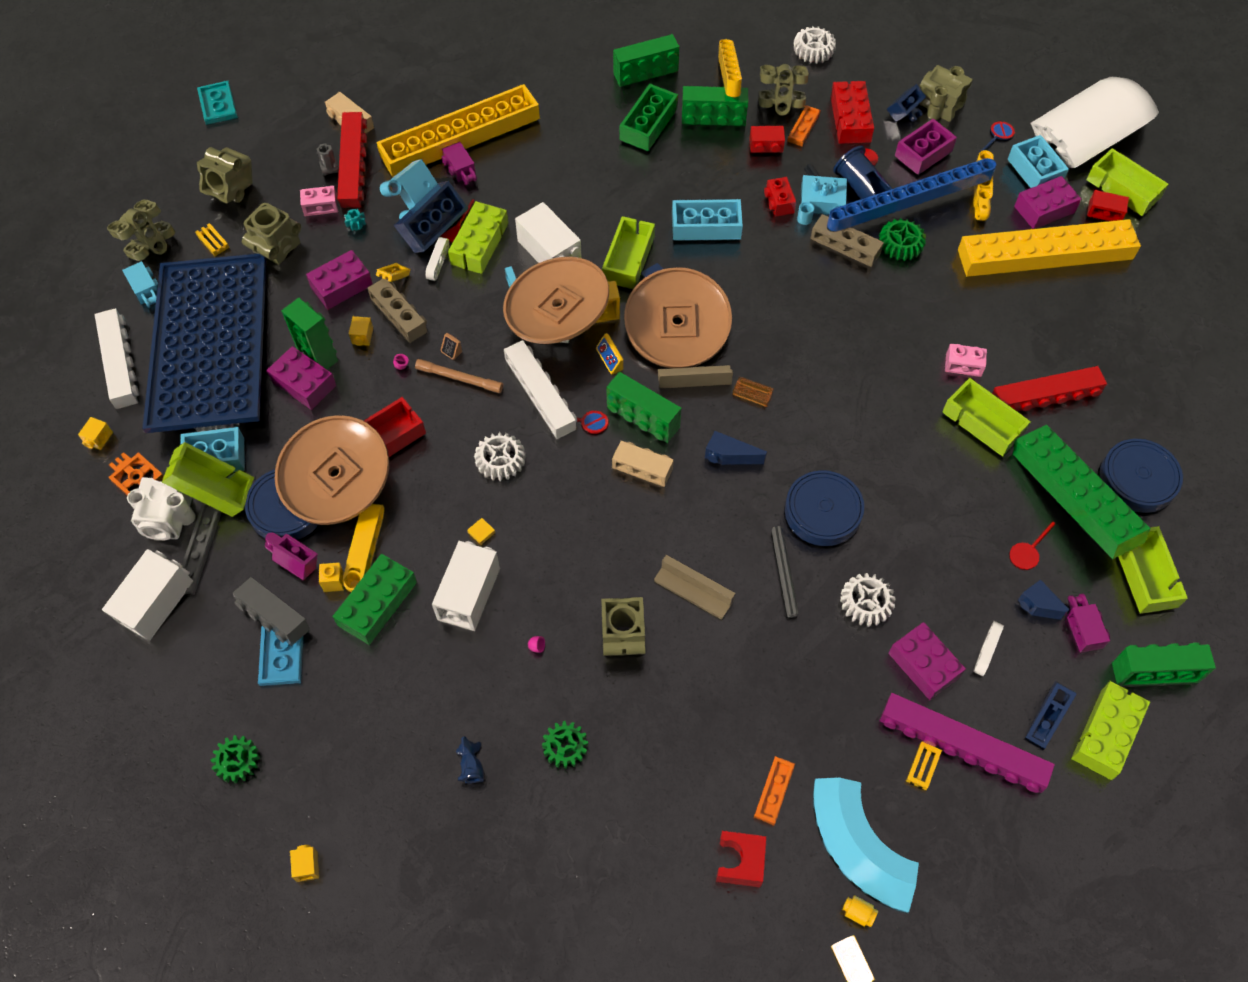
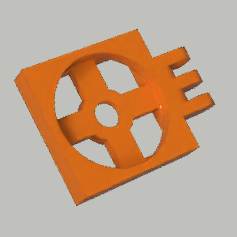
[109,452,164,496]

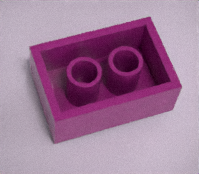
[895,119,957,175]
[1014,176,1081,229]
[306,250,373,310]
[267,346,337,410]
[888,622,966,700]

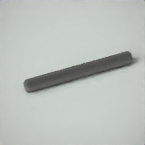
[772,526,798,618]

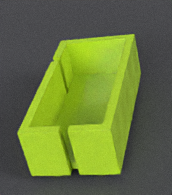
[1086,148,1169,216]
[448,201,509,274]
[602,216,655,289]
[942,378,1031,457]
[162,442,254,517]
[1118,526,1188,614]
[1071,681,1150,780]

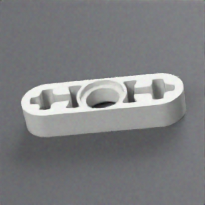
[426,237,449,281]
[973,621,1004,676]

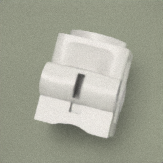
[127,477,195,540]

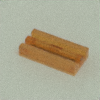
[733,376,774,407]

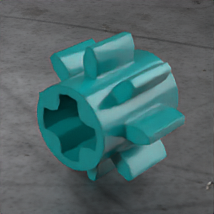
[344,209,366,230]

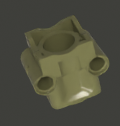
[919,65,973,122]
[197,147,253,203]
[242,203,301,265]
[601,597,645,656]

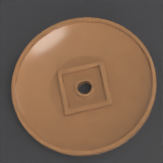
[503,257,609,344]
[624,267,732,368]
[275,416,389,525]

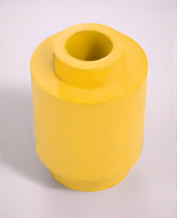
[842,895,878,927]

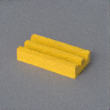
[195,223,229,256]
[376,263,411,282]
[906,742,942,790]

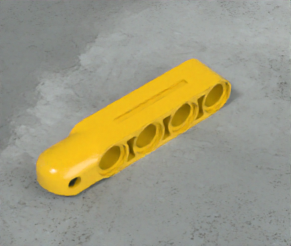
[973,150,994,221]
[343,504,384,592]

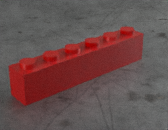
[337,112,367,208]
[992,366,1107,411]

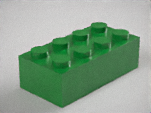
[613,34,680,87]
[619,84,678,151]
[682,86,748,126]
[281,298,338,370]
[607,372,682,443]
[332,553,417,645]
[1112,643,1216,686]

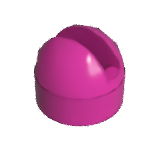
[393,354,409,370]
[528,636,545,653]

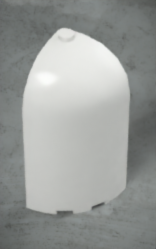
[1031,77,1159,168]

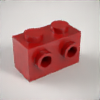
[750,126,785,153]
[764,177,796,217]
[1087,190,1129,221]

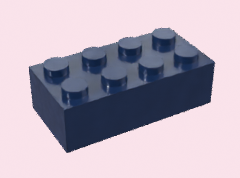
[394,181,469,253]

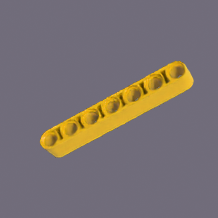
[718,39,742,97]

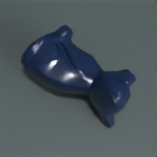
[456,736,484,784]

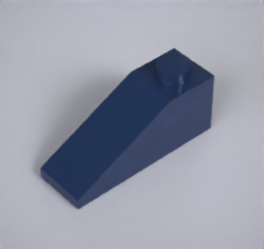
[705,431,767,465]
[1026,681,1077,748]

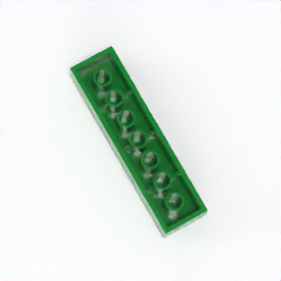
[1012,425,1151,559]

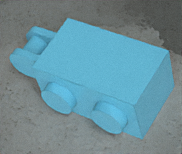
[122,261,158,308]

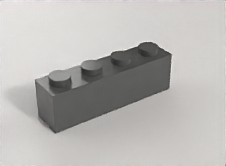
[233,577,310,646]

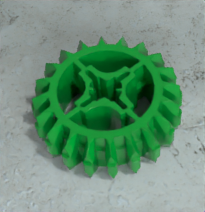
[879,218,926,261]

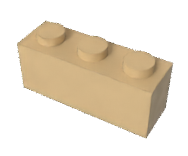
[325,92,374,133]
[612,441,674,487]

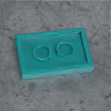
[197,80,238,125]

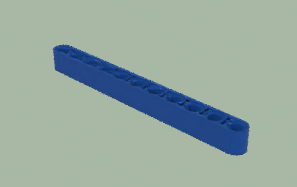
[827,158,996,232]

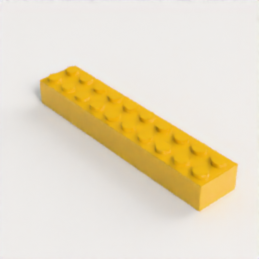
[376,84,540,177]
[958,219,1141,277]

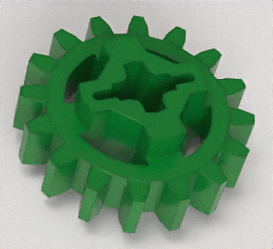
[542,721,588,769]
[211,735,260,783]

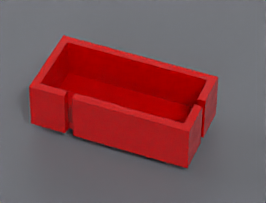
[831,81,874,144]
[364,397,426,457]

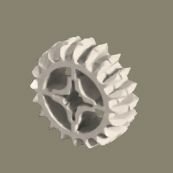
[794,26,836,64]
[474,432,526,481]
[840,573,896,627]

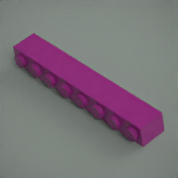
[879,693,1055,793]

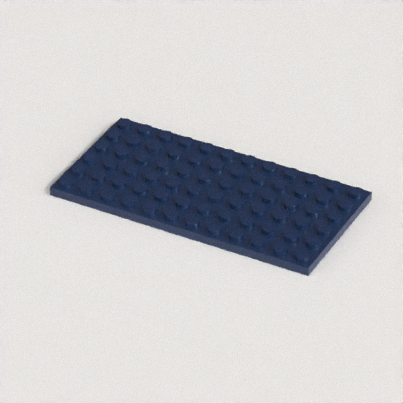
[142,253,266,433]

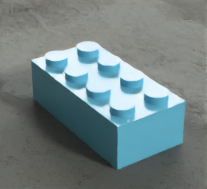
[672,199,743,240]

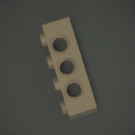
[811,214,884,267]
[368,279,427,343]

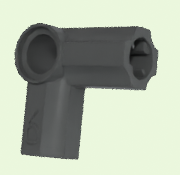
[317,143,339,176]

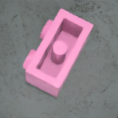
[300,186,338,216]
[945,344,987,377]

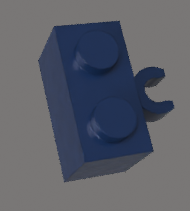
[887,84,926,122]

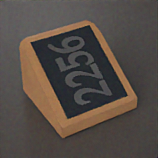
[441,333,462,360]

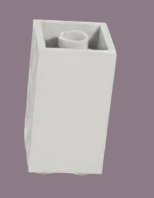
[515,202,581,263]
[432,541,500,631]
[102,549,193,641]

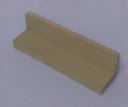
[658,365,733,388]
[654,555,735,619]

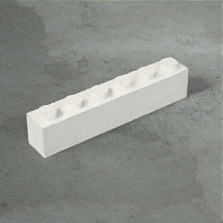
[95,308,139,409]
[504,340,577,439]

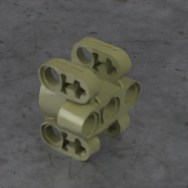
[758,64,809,115]
[107,199,175,261]

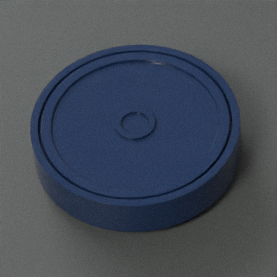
[1100,439,1183,513]
[245,469,319,540]
[785,470,864,546]

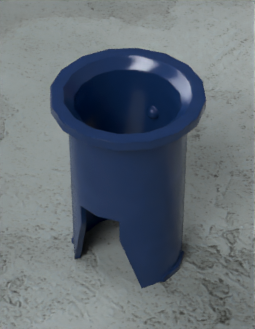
[833,146,892,199]

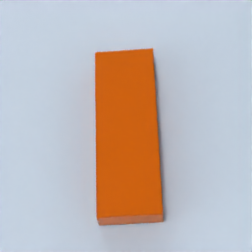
[787,105,821,146]
[754,756,795,825]

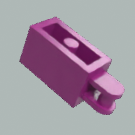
[442,142,477,185]
[265,533,318,580]
[1066,593,1110,653]

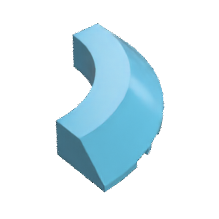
[813,778,919,913]

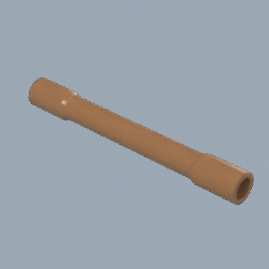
[415,359,503,393]

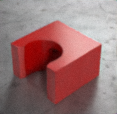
[716,831,766,887]

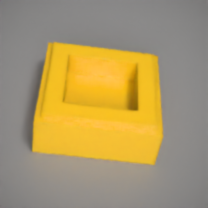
[467,518,495,545]

